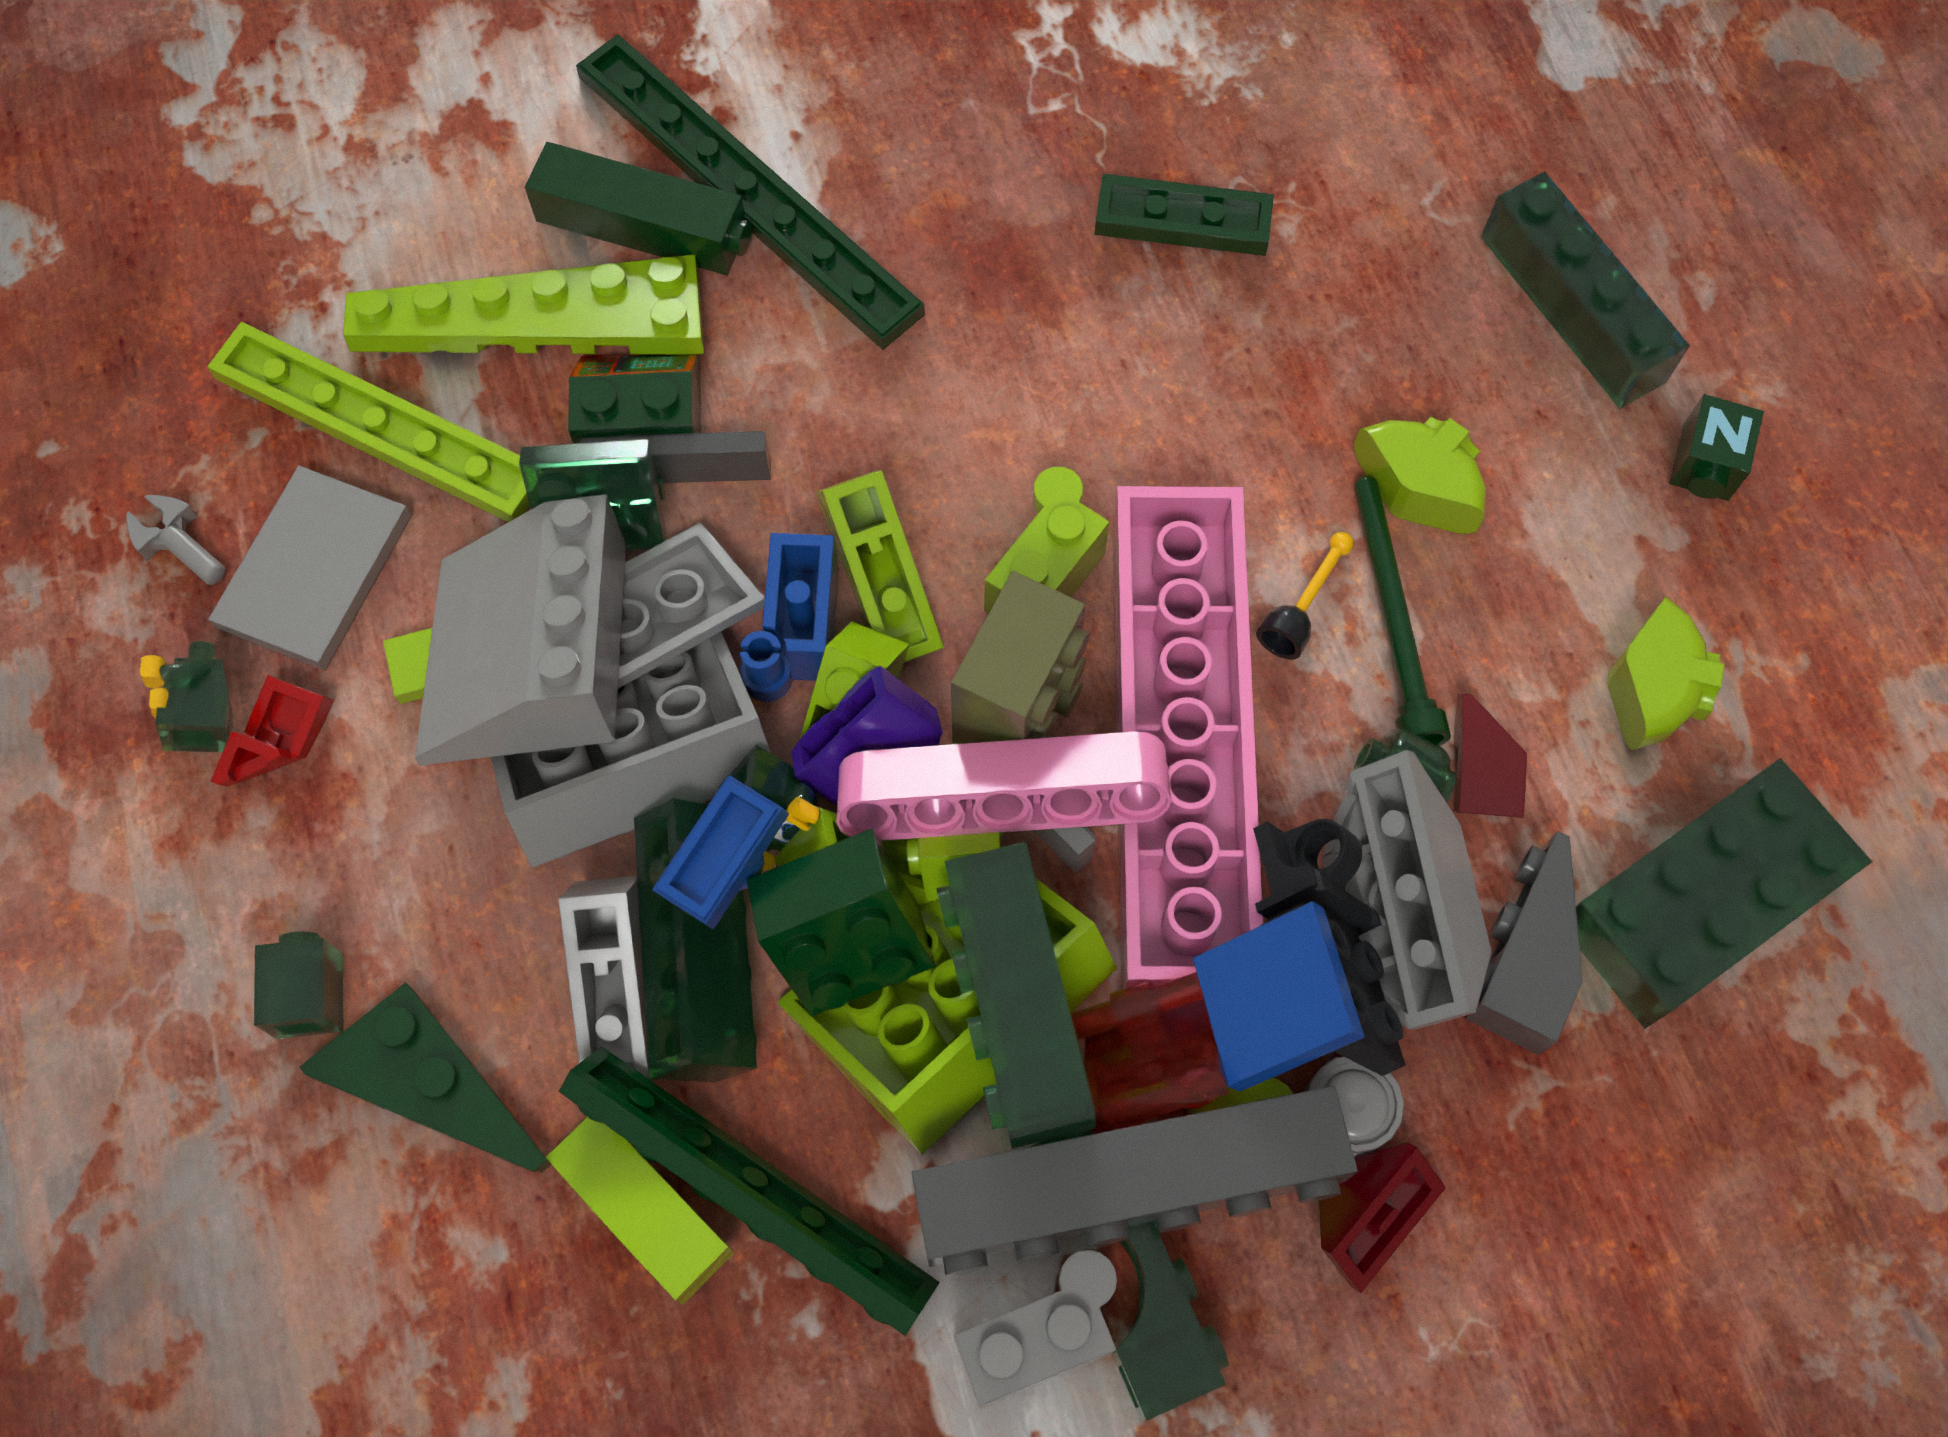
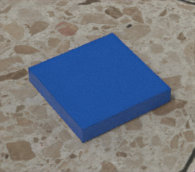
[1193,901,1365,1092]

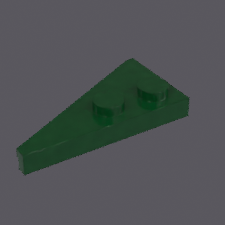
[299,982,551,1173]

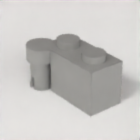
[954,1250,1117,1409]

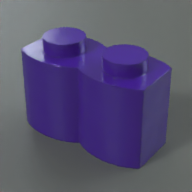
[791,666,943,807]

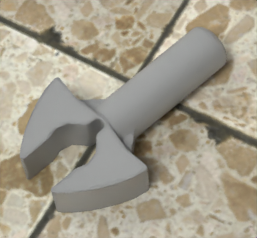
[126,495,226,585]

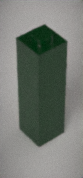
[524,141,752,276]

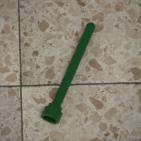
[1354,475,1451,751]

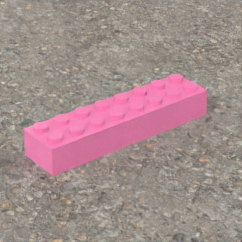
[1112,486,1263,999]

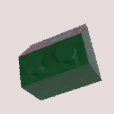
[568,354,701,466]

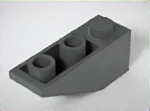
[1465,831,1582,1055]

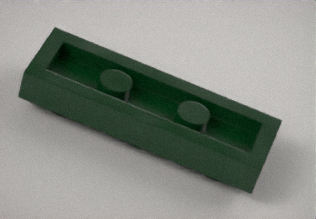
[1094,174,1274,256]

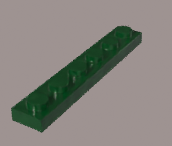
[558,1046,940,1336]

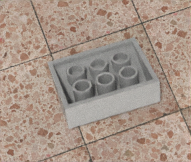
[415,494,626,766]
[490,632,778,868]

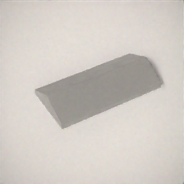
[618,522,765,689]

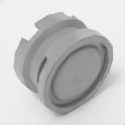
[1303,1057,1404,1158]

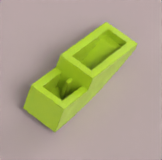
[546,1117,734,1305]

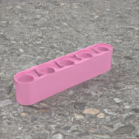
[836,732,1171,841]

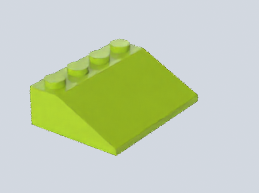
[777,855,1118,1155]

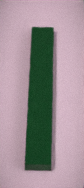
[576,34,925,350]

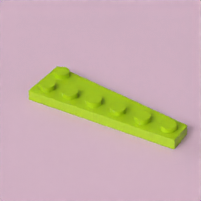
[343,255,704,355]

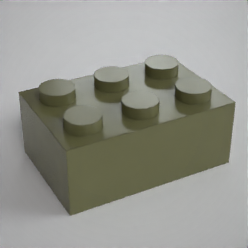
[951,570,1090,744]

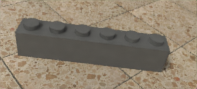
[911,1086,1358,1276]

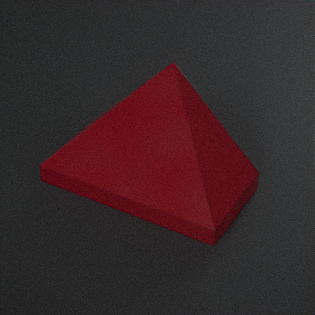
[1319,1142,1446,1293]

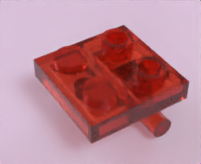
[1067,972,1229,1134]

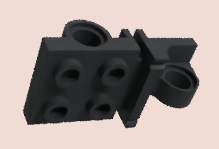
[1253,819,1406,1076]

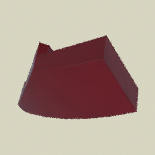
[1453,694,1527,818]

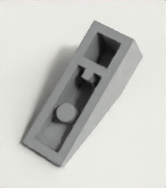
[558,875,653,1081]

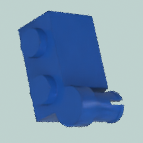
[740,533,839,702]

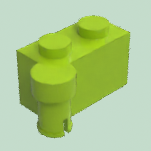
[984,466,1110,614]

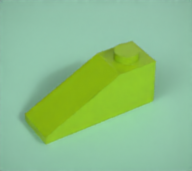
[815,470,944,662]

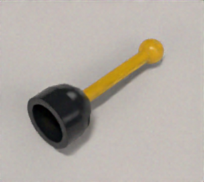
[1256,532,1354,660]

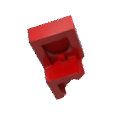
[210,675,334,787]

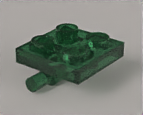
[519,439,666,550]

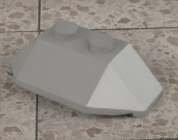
[1322,750,1492,1030]

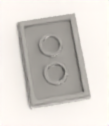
[208,465,412,671]

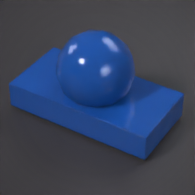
[652,775,789,930]

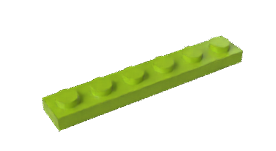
[207,321,548,522]

